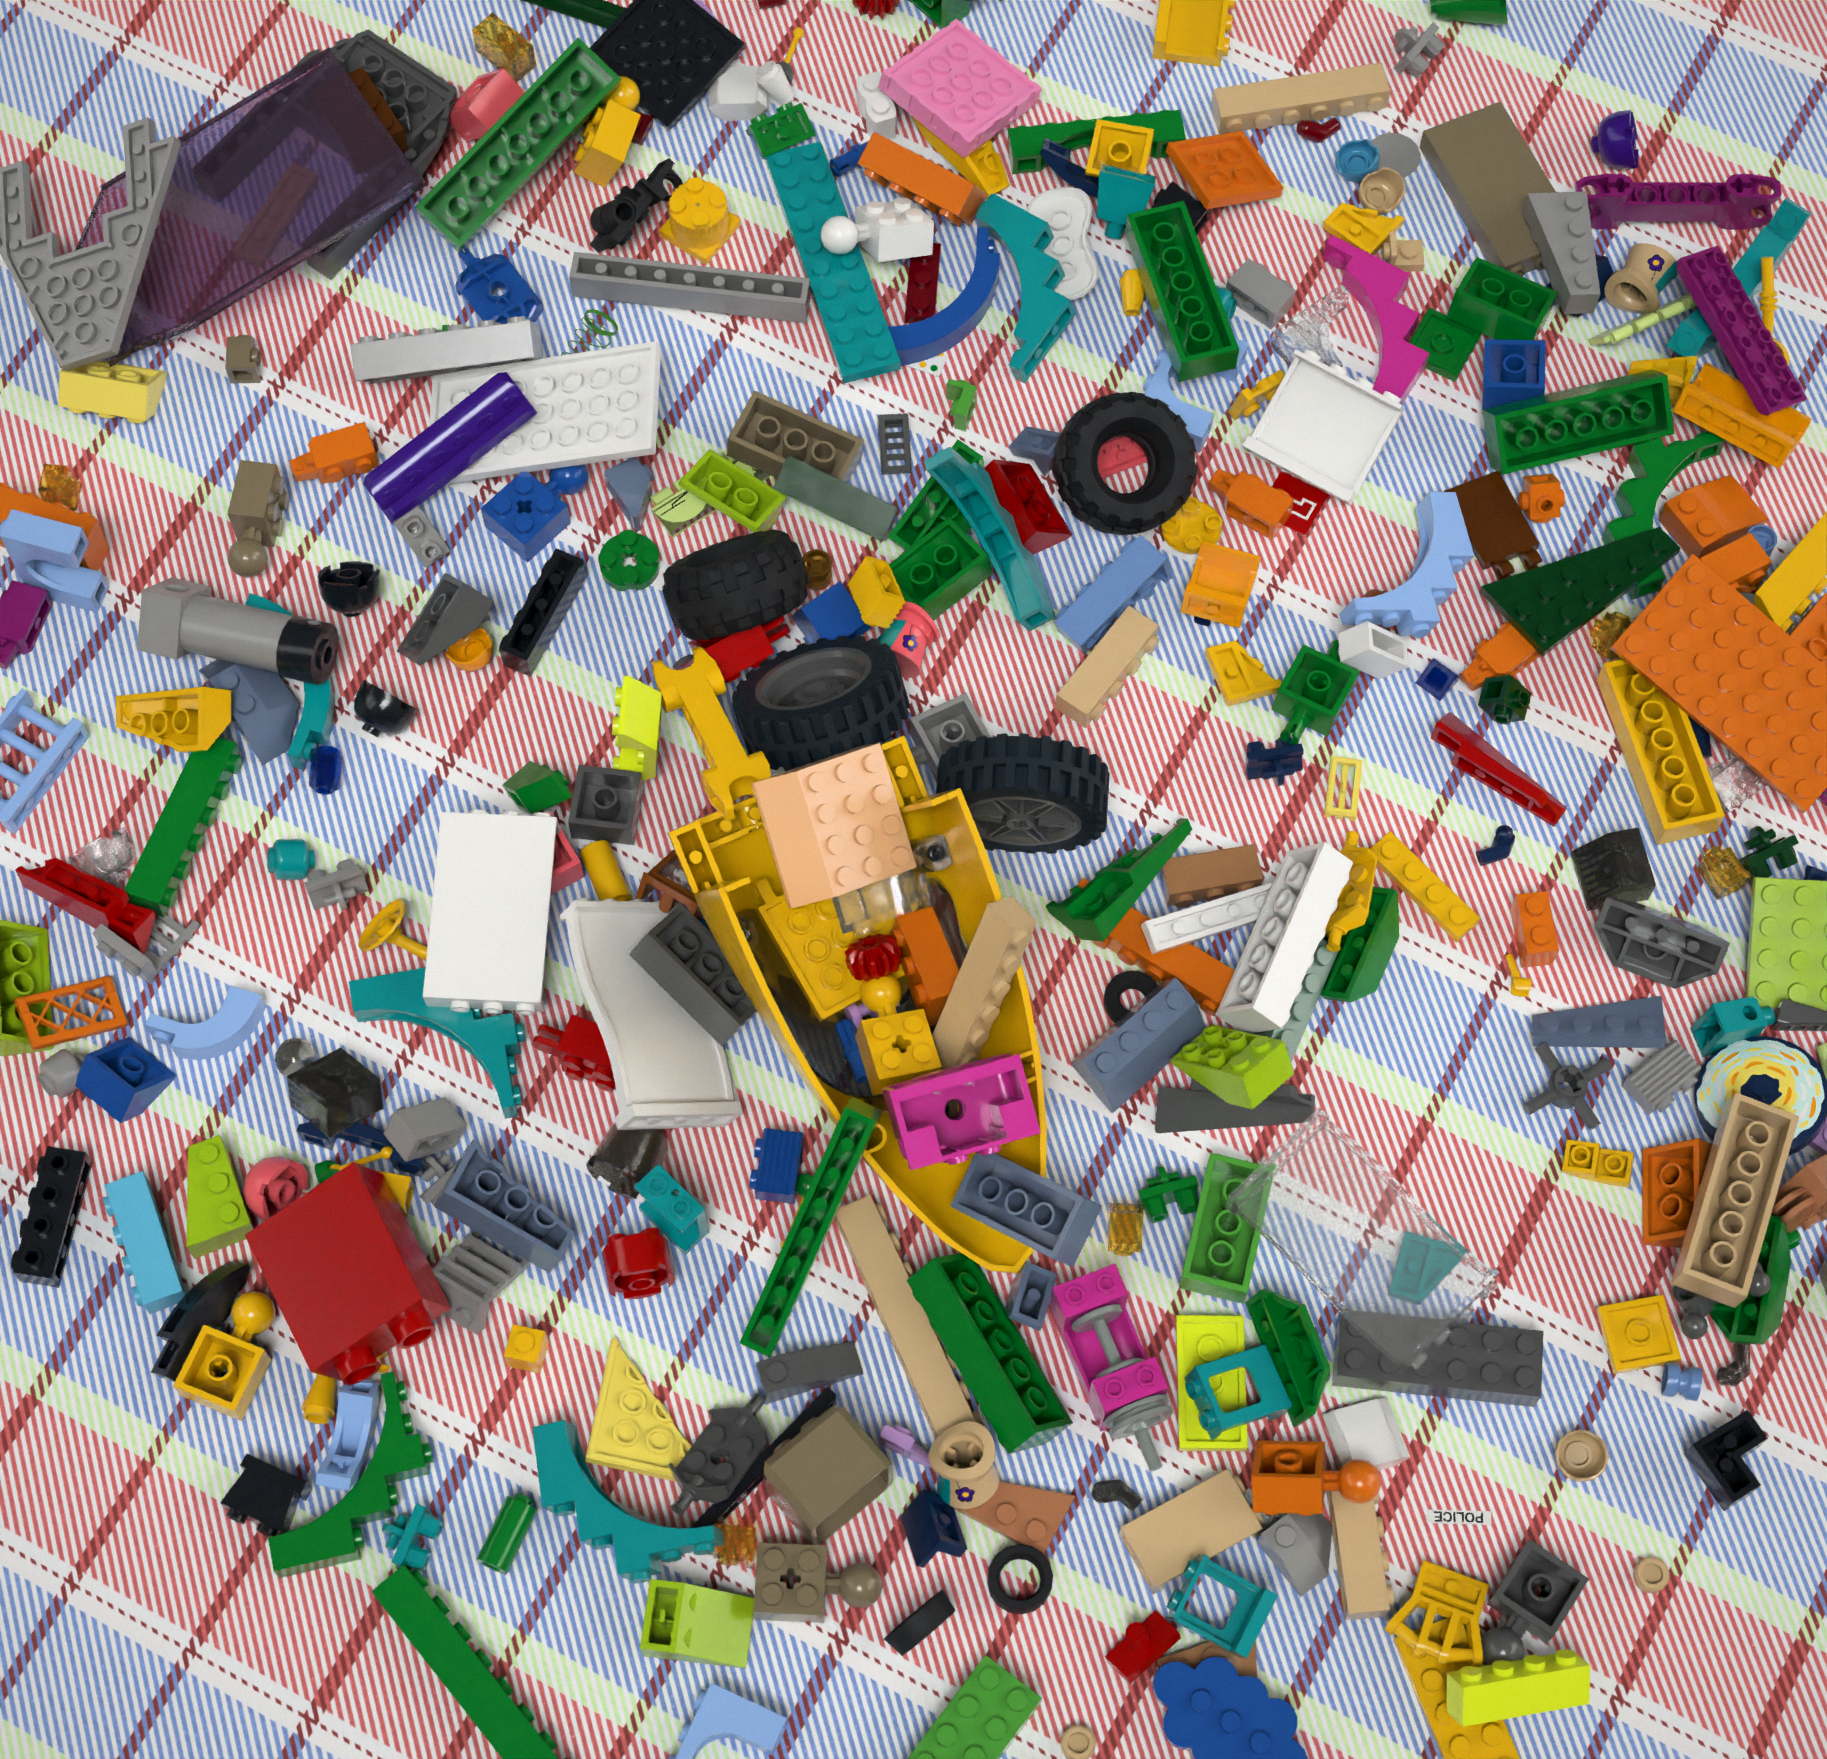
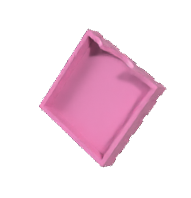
[878,18,1042,158]

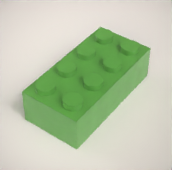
[1179,1152,1275,1304]
[907,1655,1042,1759]

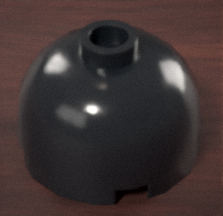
[317,561,381,617]
[354,680,418,737]

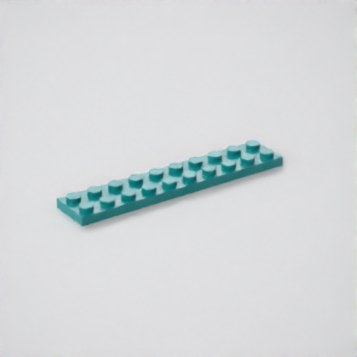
[765,141,901,384]

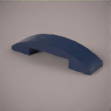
[1040,138,1099,198]
[296,1120,426,1177]

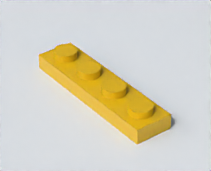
[1370,831,1481,943]

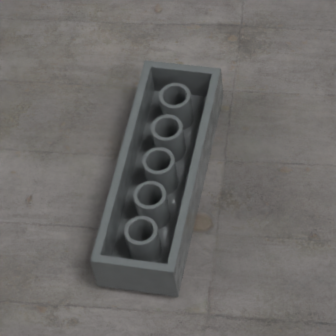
[1332,1310,1544,1407]

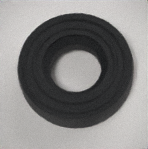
[1103,971,1158,1023]

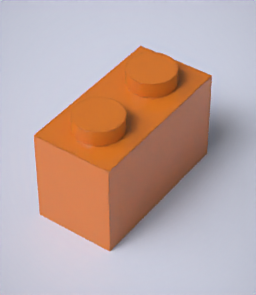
[1510,891,1559,968]

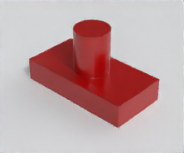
[1105,1610,1181,1684]

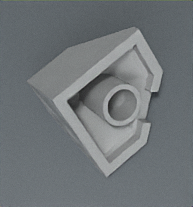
[1257,1513,1332,1597]

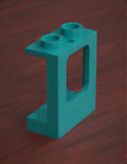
[634,1164,709,1255]
[1184,1345,1292,1440]
[1166,1554,1278,1658]

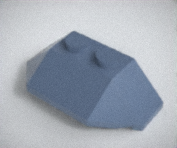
[199,659,298,766]

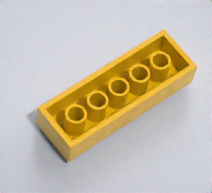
[1597,659,1725,845]

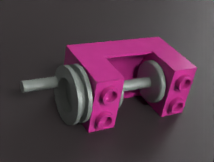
[1049,1264,1174,1472]

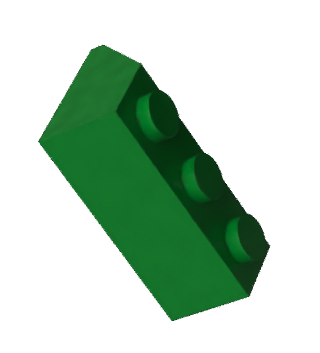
[889,517,993,621]

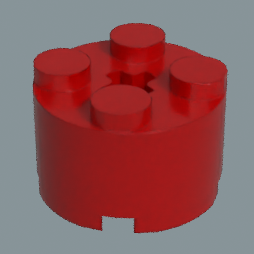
[602,1228,675,1299]

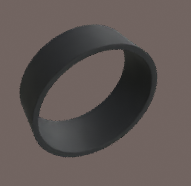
[884,1589,956,1656]

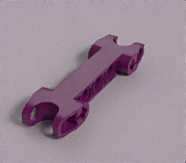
[1575,174,1782,230]

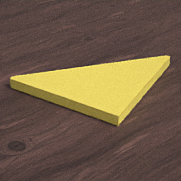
[585,1338,692,1482]

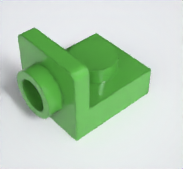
[946,379,977,432]

